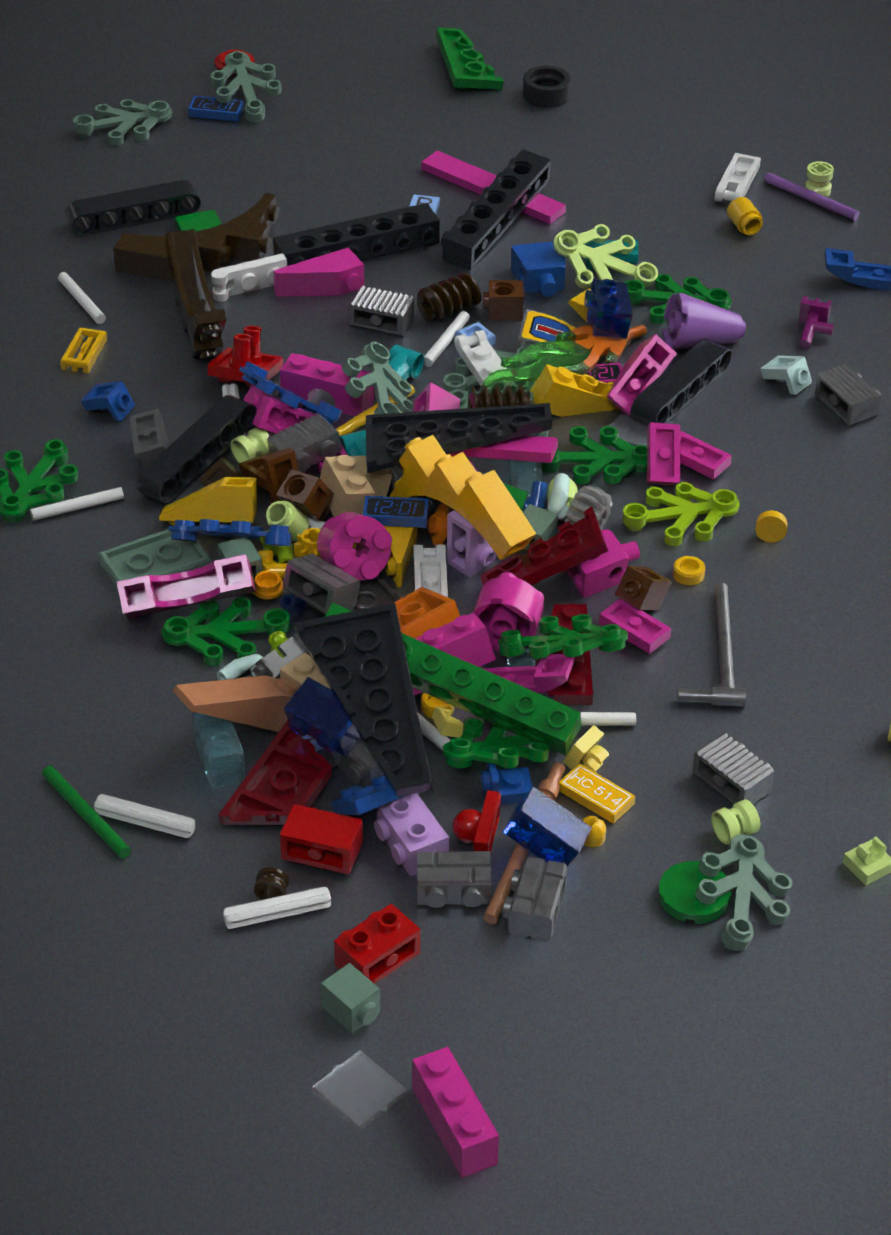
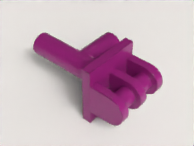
[799,296,834,348]

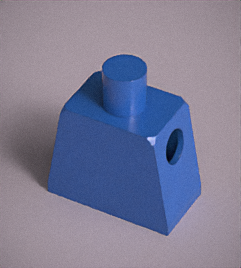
[510,242,565,297]

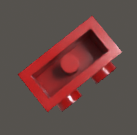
[280,804,363,875]
[334,903,421,984]

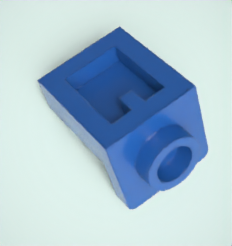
[81,381,135,421]
[481,763,534,805]

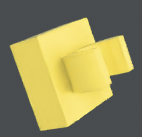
[563,725,609,772]

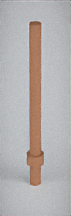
[483,762,566,924]

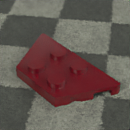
[218,720,333,825]

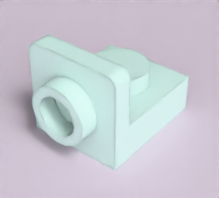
[760,355,812,395]

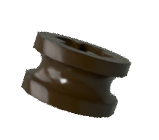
[254,867,289,900]

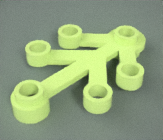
[553,224,658,299]

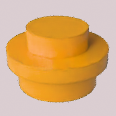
[253,570,284,600]

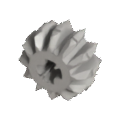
[564,485,613,530]

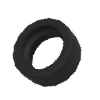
[523,65,571,107]

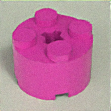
[317,512,392,580]
[473,572,544,651]

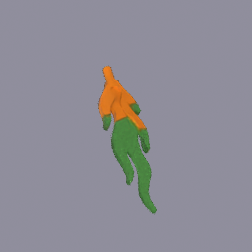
[483,324,647,388]

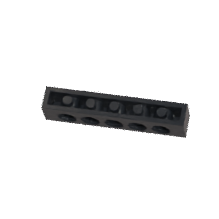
[440,149,551,270]
[273,203,440,266]

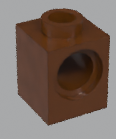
[483,280,524,320]
[276,469,334,520]
[615,566,672,610]

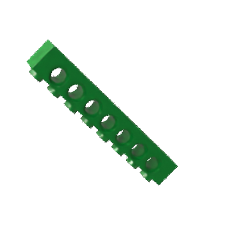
[325,602,581,756]

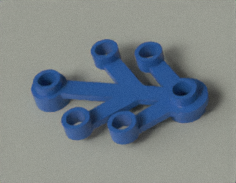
[239,361,343,425]
[168,519,292,546]

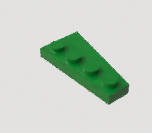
[436,27,504,90]

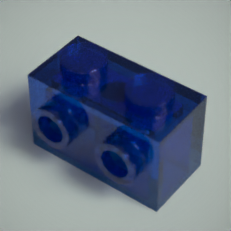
[584,279,633,339]
[283,677,360,757]
[503,786,592,866]

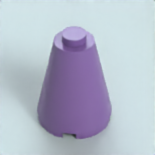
[662,293,746,350]

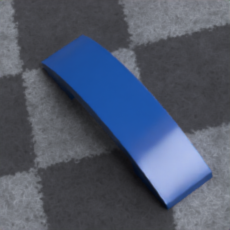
[824,248,891,290]

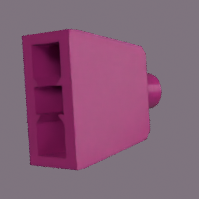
[566,530,640,598]

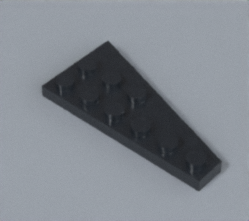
[366,403,552,473]
[293,603,433,797]

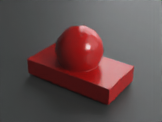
[452,790,501,855]

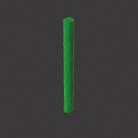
[42,765,131,859]

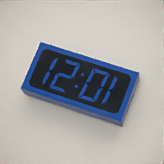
[188,96,244,122]
[363,496,429,528]

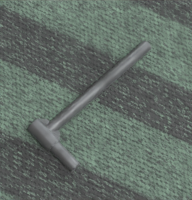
[677,583,746,707]

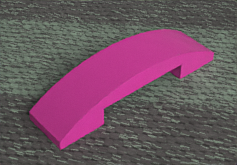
[480,654,575,693]

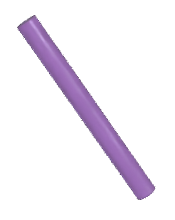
[764,172,860,221]

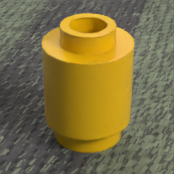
[727,197,763,236]

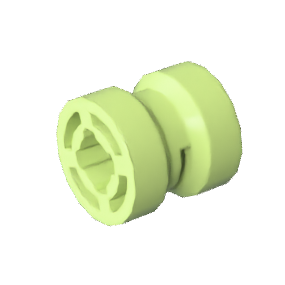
[805,161,834,197]
[230,427,270,463]
[711,799,761,845]

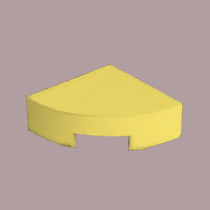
[431,707,463,738]

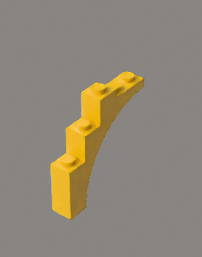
[389,435,536,560]

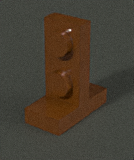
[239,448,299,504]

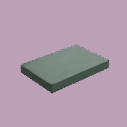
[97,529,212,589]

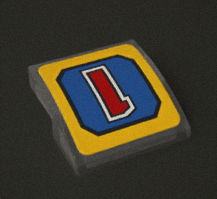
[517,309,577,366]

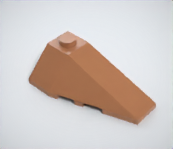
[172,675,306,732]

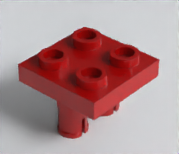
[207,325,283,386]

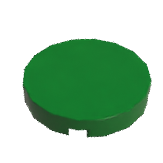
[658,861,732,924]

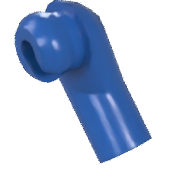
[522,481,548,513]

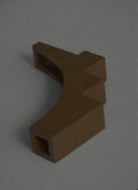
[113,193,280,282]
[165,229,227,360]

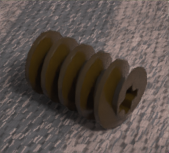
[417,272,481,323]
[467,385,530,408]

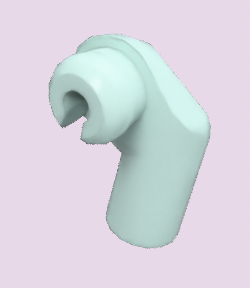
[547,473,570,520]
[217,654,263,680]

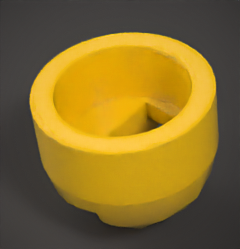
[577,815,606,847]

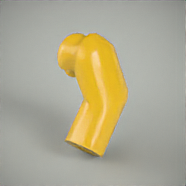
[258,549,288,579]

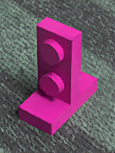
[244,384,315,434]

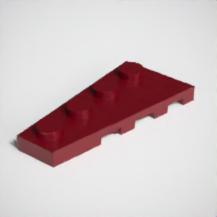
[480,507,609,586]
[535,604,593,705]

